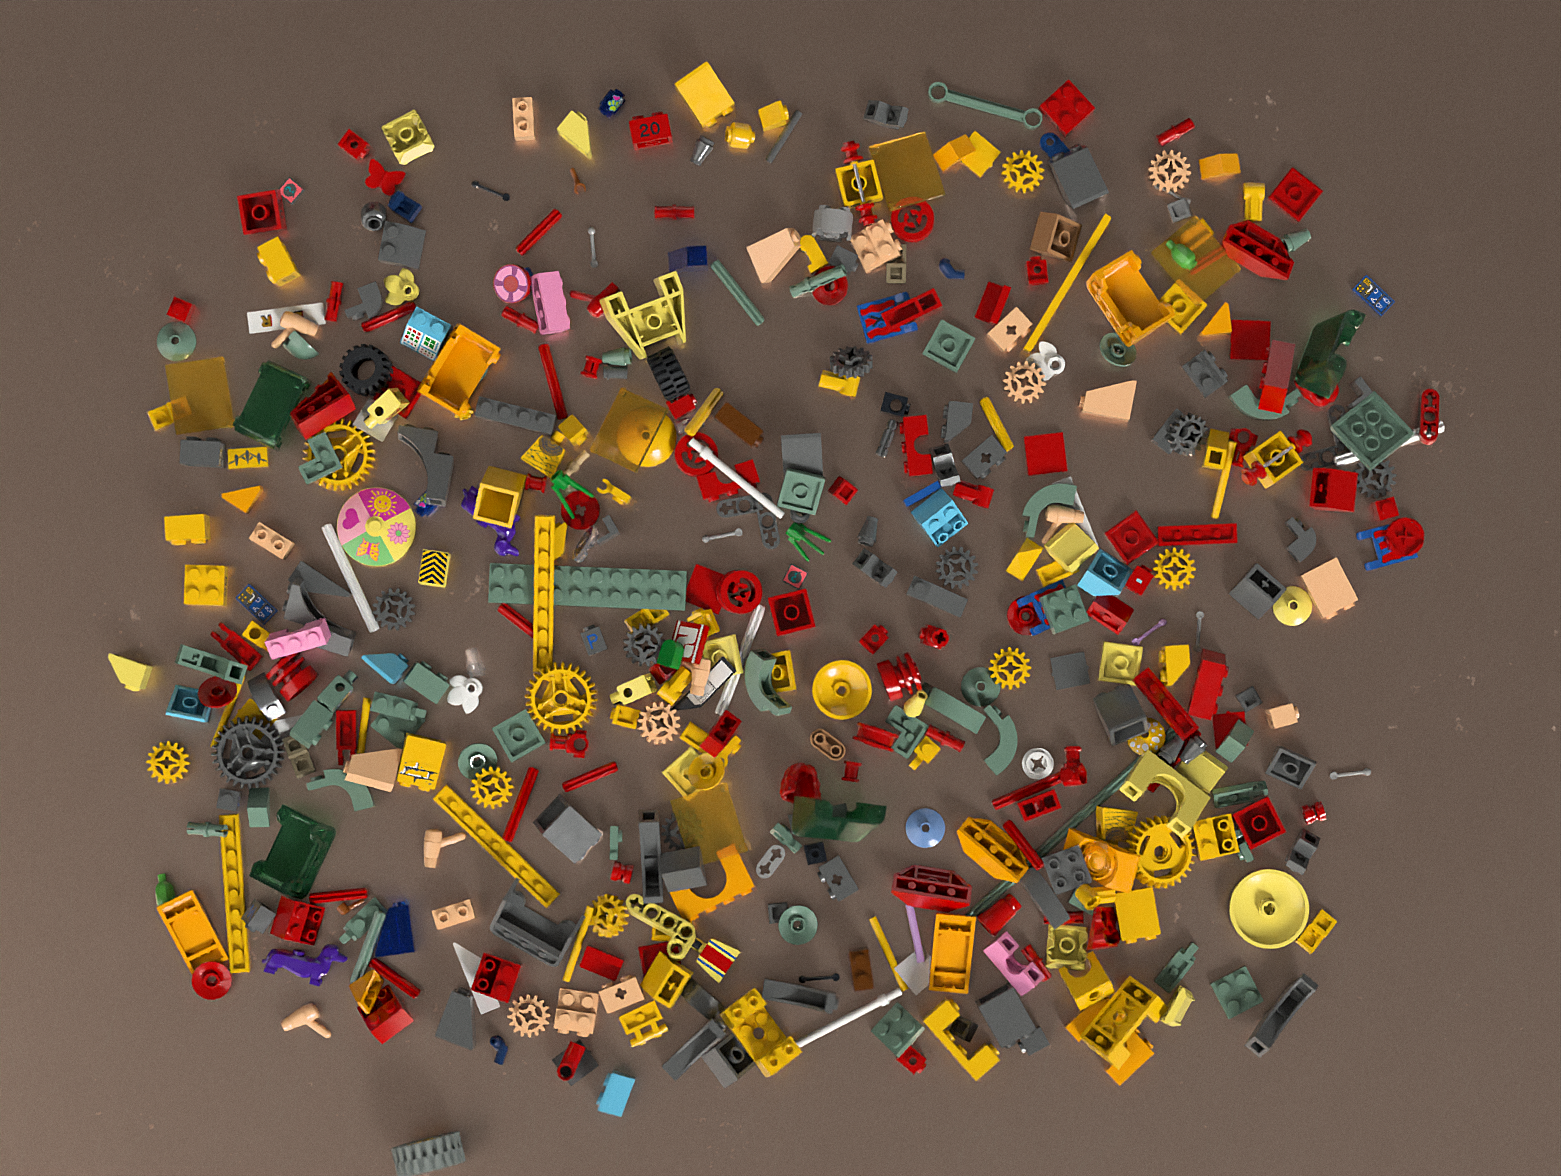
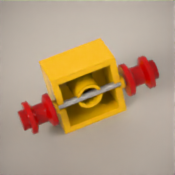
[835,141,883,226]
[1241,429,1312,489]

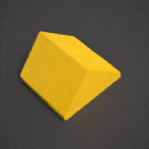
[771,650,796,693]

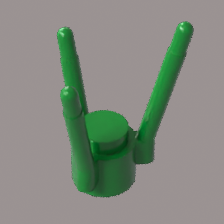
[550,469,594,519]
[785,522,831,561]

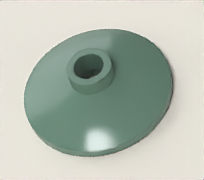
[157,322,196,361]
[1099,333,1137,367]
[961,667,1000,707]
[458,743,497,780]
[778,905,818,945]

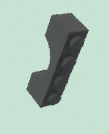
[474,396,557,436]

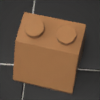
[1030,212,1082,263]

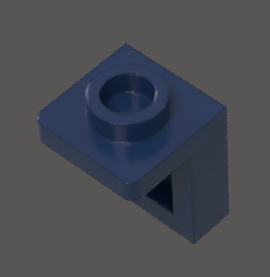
[388,190,423,223]

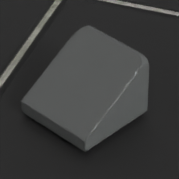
[949,1016,978,1042]

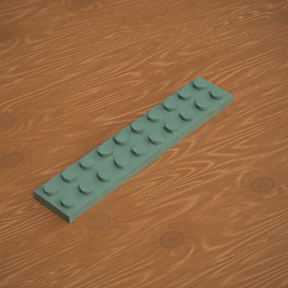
[488,563,687,611]

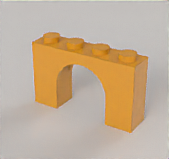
[669,843,755,922]
[1064,997,1154,1086]

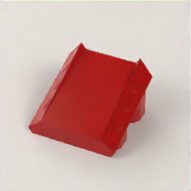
[1087,907,1120,950]

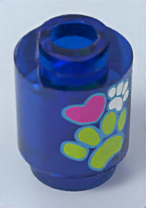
[598,88,626,118]
[413,490,438,517]

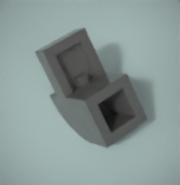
[863,100,909,130]
[345,281,383,321]
[929,443,960,487]
[1284,517,1316,563]
[852,548,898,588]
[247,672,286,722]
[1285,828,1320,875]
[681,977,725,1020]

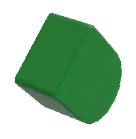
[657,639,684,670]

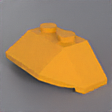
[957,817,1029,883]

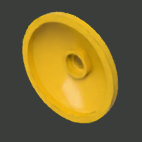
[618,408,677,467]
[812,660,872,720]

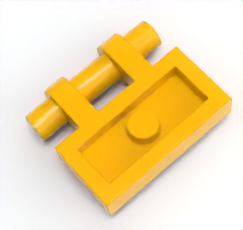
[618,1000,669,1047]

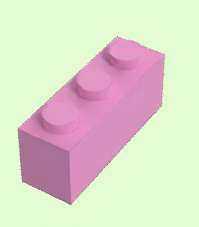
[530,271,570,335]

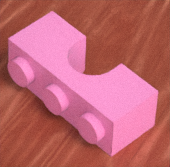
[265,618,331,660]
[983,931,1045,996]

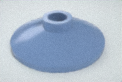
[906,808,945,848]

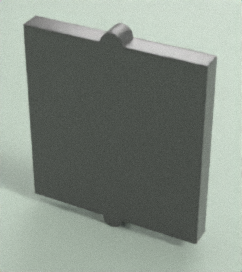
[1050,652,1090,690]
[552,1039,599,1086]

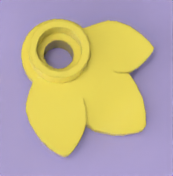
[384,268,419,306]

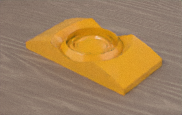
[1063,828,1141,893]
[156,889,229,975]
[928,913,976,994]

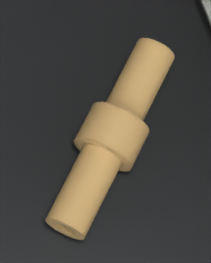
[563,450,590,476]

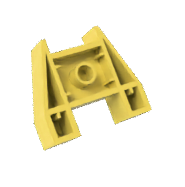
[599,271,686,360]

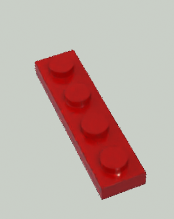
[1157,523,1238,546]
[1132,667,1199,741]

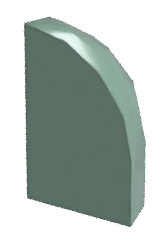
[283,330,319,360]

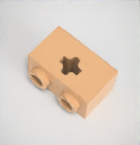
[512,97,536,141]
[987,307,1032,352]
[249,522,295,560]
[1265,703,1299,729]
[432,899,477,930]
[599,974,645,1014]

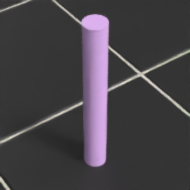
[905,904,925,963]

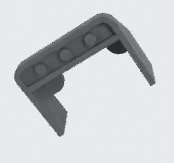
[490,877,586,967]

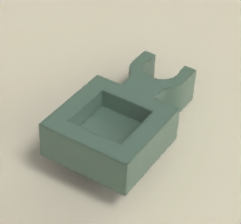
[770,823,802,854]
[610,826,622,860]
[1235,829,1254,863]

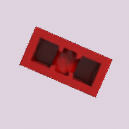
[699,710,742,758]
[1016,789,1062,822]

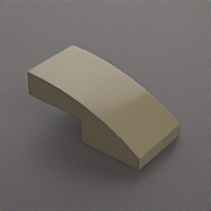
[886,244,906,283]
[282,736,316,778]

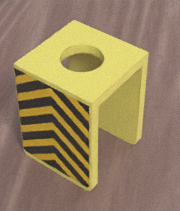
[418,549,451,588]

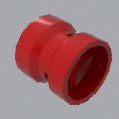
[1301,801,1326,825]
[610,861,634,884]

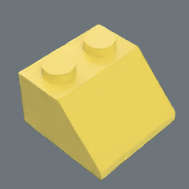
[557,110,592,159]
[108,653,153,692]

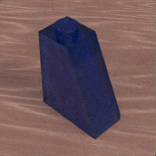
[668,245,708,273]
[375,901,416,958]

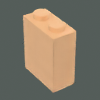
[1299,557,1358,620]

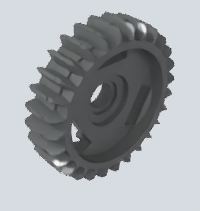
[211,716,285,789]

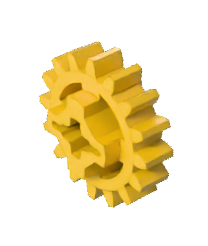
[1001,150,1044,194]
[1152,548,1196,591]
[988,647,1032,690]
[146,741,190,784]
[470,765,513,809]
[589,894,629,937]

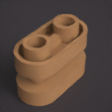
[810,729,846,761]

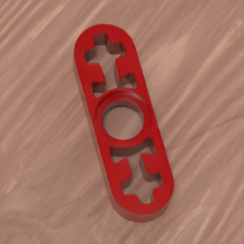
[1419,389,1439,445]

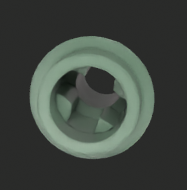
[1281,228,1311,252]
[602,347,632,366]

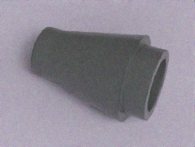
[690,135,715,166]
[857,516,878,547]
[1157,735,1185,765]
[1179,735,1208,765]

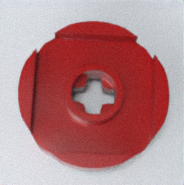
[561,491,600,530]

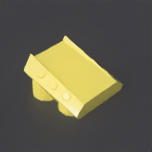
[381,110,434,165]
[1044,523,1099,572]
[1175,751,1228,795]
[1045,924,1088,971]
[1160,985,1195,1027]

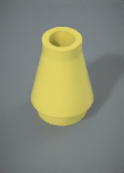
[903,690,928,717]

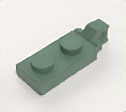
[370,692,427,721]
[1212,781,1268,809]
[339,897,388,945]
[1154,942,1199,994]

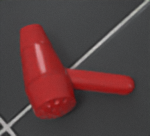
[569,282,620,318]

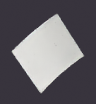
[352,398,399,442]
[894,946,931,995]

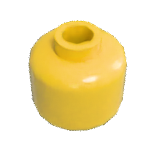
[725,122,755,149]

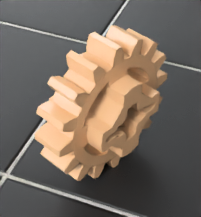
[1148,150,1191,193]
[1003,361,1046,404]
[637,702,680,745]
[507,994,551,1038]

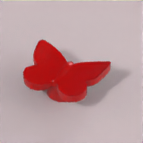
[365,159,406,196]

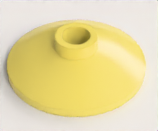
[1272,586,1312,626]

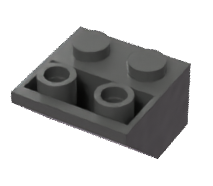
[941,401,973,443]
[1229,563,1287,620]

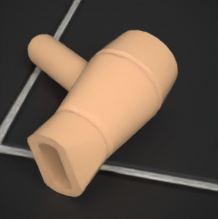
[271,311,319,348]
[1042,505,1084,545]
[680,657,711,696]
[424,829,466,868]
[281,1002,331,1038]

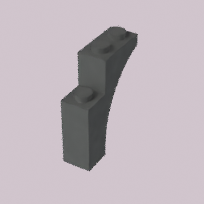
[397,424,454,507]
[282,577,356,657]
[639,809,663,904]
[1245,973,1319,1057]
[762,978,839,1014]
[662,1017,727,1081]

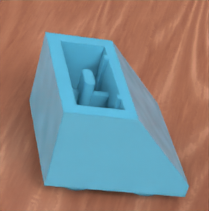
[911,488,968,547]
[596,1069,635,1117]

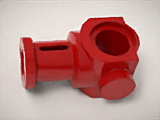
[1229,428,1258,468]
[918,624,949,649]
[550,730,589,758]
[1060,746,1087,787]

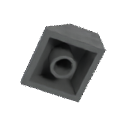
[378,221,426,269]
[701,1033,756,1088]

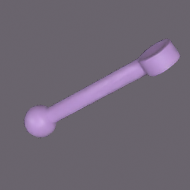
[1132,618,1167,646]

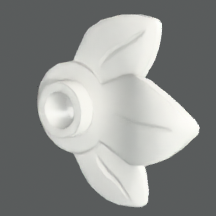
[1026,342,1065,381]
[447,675,483,714]

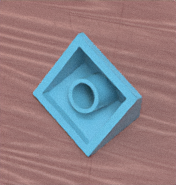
[166,685,211,722]

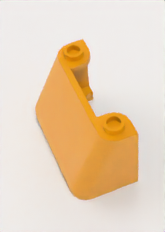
[1086,250,1175,347]
[417,323,501,416]

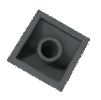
[1265,745,1317,789]
[661,846,707,892]

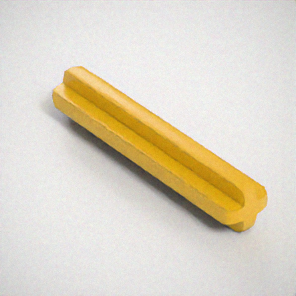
[684,388,724,436]
[979,397,1014,451]

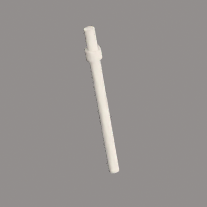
[688,438,785,519]
[795,988,902,1047]

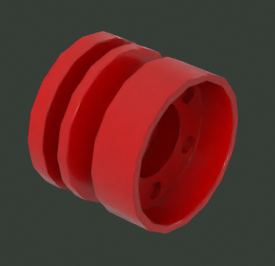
[266,652,319,702]
[877,652,922,702]

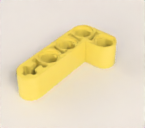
[626,894,696,961]

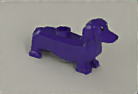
[461,486,520,557]
[262,944,348,987]

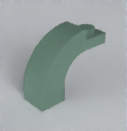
[1229,384,1301,421]
[1022,484,1077,538]
[175,644,248,685]
[745,648,792,716]
[922,682,986,734]
[983,705,1017,776]
[306,769,376,811]

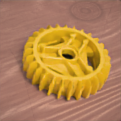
[302,419,375,491]
[525,661,598,734]
[1124,815,1197,889]

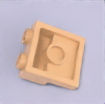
[850,219,902,273]
[554,988,599,1037]

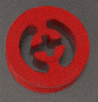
[891,197,934,243]
[675,432,718,477]
[716,570,762,614]
[852,722,899,752]

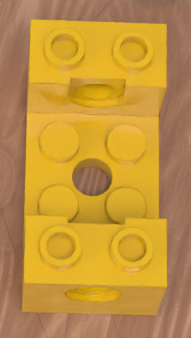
[1080,976,1169,1070]
[719,988,802,1077]
[922,997,1000,1081]

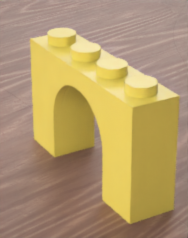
[1119,750,1211,838]

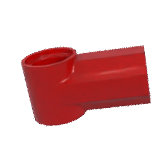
[953,480,995,509]
[557,1041,586,1081]

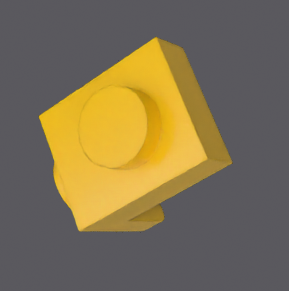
[687,608,720,637]
[610,704,641,729]

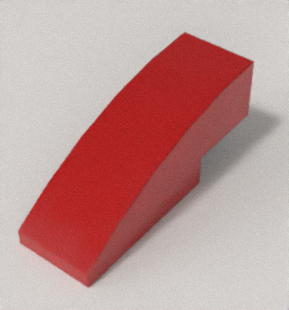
[881,288,942,332]

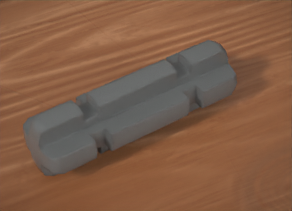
[876,419,898,457]

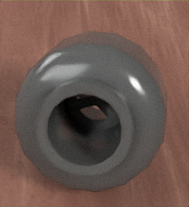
[361,202,387,231]

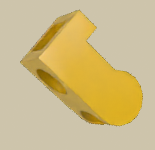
[799,235,828,275]
[242,620,270,652]

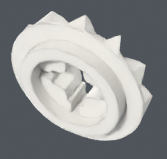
[1022,748,1054,779]

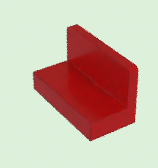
[975,281,1011,326]
[1086,595,1134,635]
[579,945,624,981]

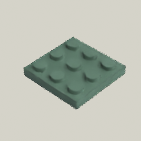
[1330,391,1415,471]

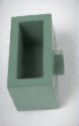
[403,661,450,704]
[290,700,334,749]

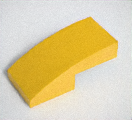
[147,396,192,431]
[624,609,670,638]
[1295,909,1337,954]

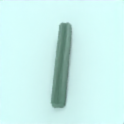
[710,260,765,326]
[350,910,386,983]

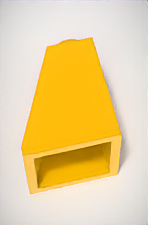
[675,61,735,128]
[473,466,527,528]

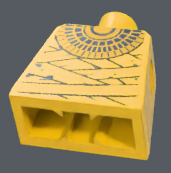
[521,430,566,478]
[1096,806,1138,846]

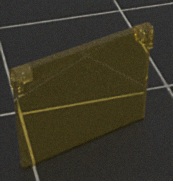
[869,132,946,211]
[1151,215,1241,307]
[165,356,235,435]
[589,387,668,473]
[670,782,748,865]

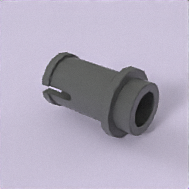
[603,365,628,380]

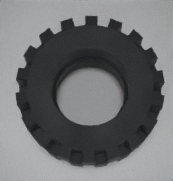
[339,344,393,397]
[647,346,690,401]

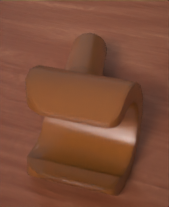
[570,168,586,195]
[336,899,365,915]

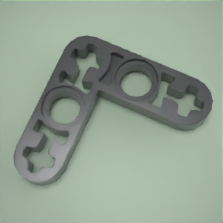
[1300,405,1348,471]
[716,493,780,549]

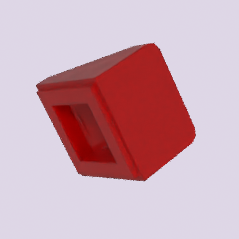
[828,476,858,506]
[649,663,678,685]

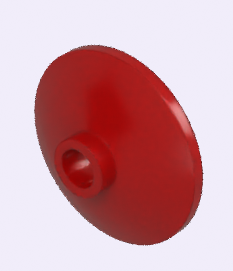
[812,266,848,305]
[1007,596,1042,636]
[198,676,237,708]
[192,961,232,1000]

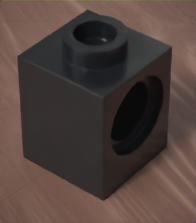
[880,392,911,418]
[803,841,827,865]

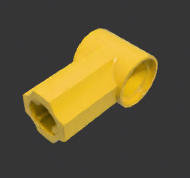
[1243,182,1265,222]
[819,370,860,397]
[656,666,692,706]
[1075,884,1116,910]

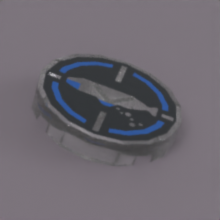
[572,526,599,563]

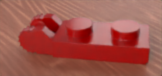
[210,622,264,671]
[336,710,357,765]

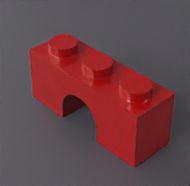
[899,415,933,477]
[696,459,760,503]

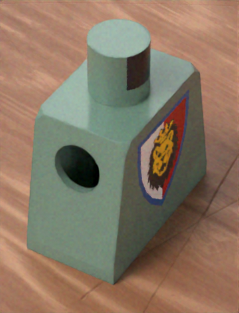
[317,670,358,714]

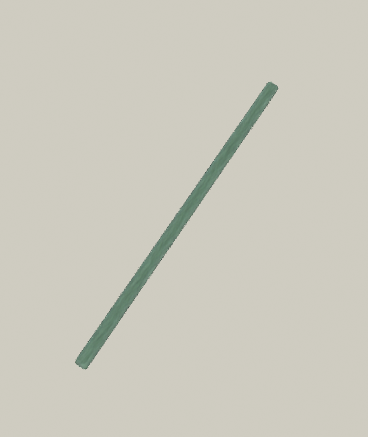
[964,715,1194,917]

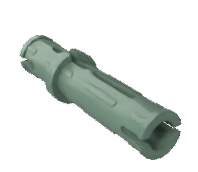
[789,264,847,298]

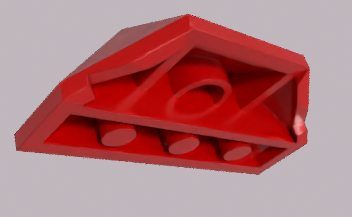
[1222,220,1294,280]
[891,864,972,912]

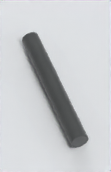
[765,110,802,164]

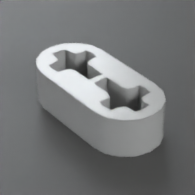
[756,845,785,878]

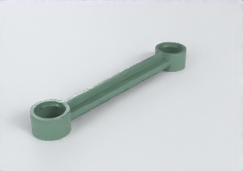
[928,82,1043,130]

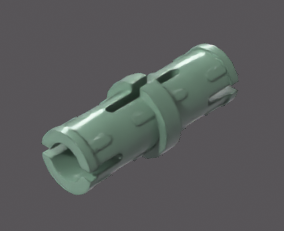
[187,822,228,837]

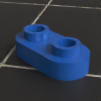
[1040,132,1070,159]

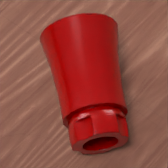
[976,893,1022,938]

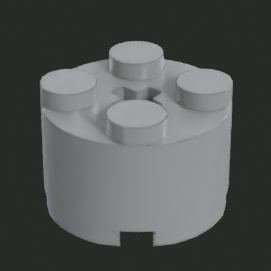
[812,205,853,242]

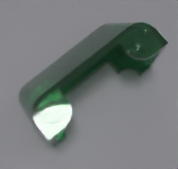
[1295,309,1366,399]
[233,360,312,452]
[791,796,887,842]
[249,804,336,899]

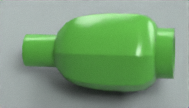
[1166,240,1198,271]
[155,874,175,906]

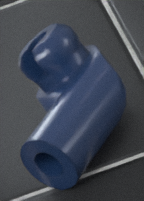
[938,258,965,279]
[490,1035,508,1065]

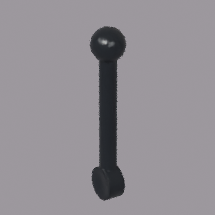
[471,181,510,201]
[798,973,840,983]

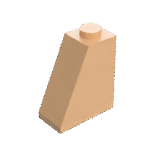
[746,228,801,283]
[1079,380,1137,421]
[343,748,402,792]

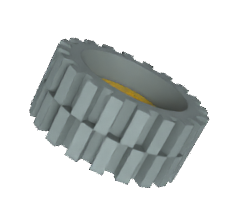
[391,1131,466,1176]

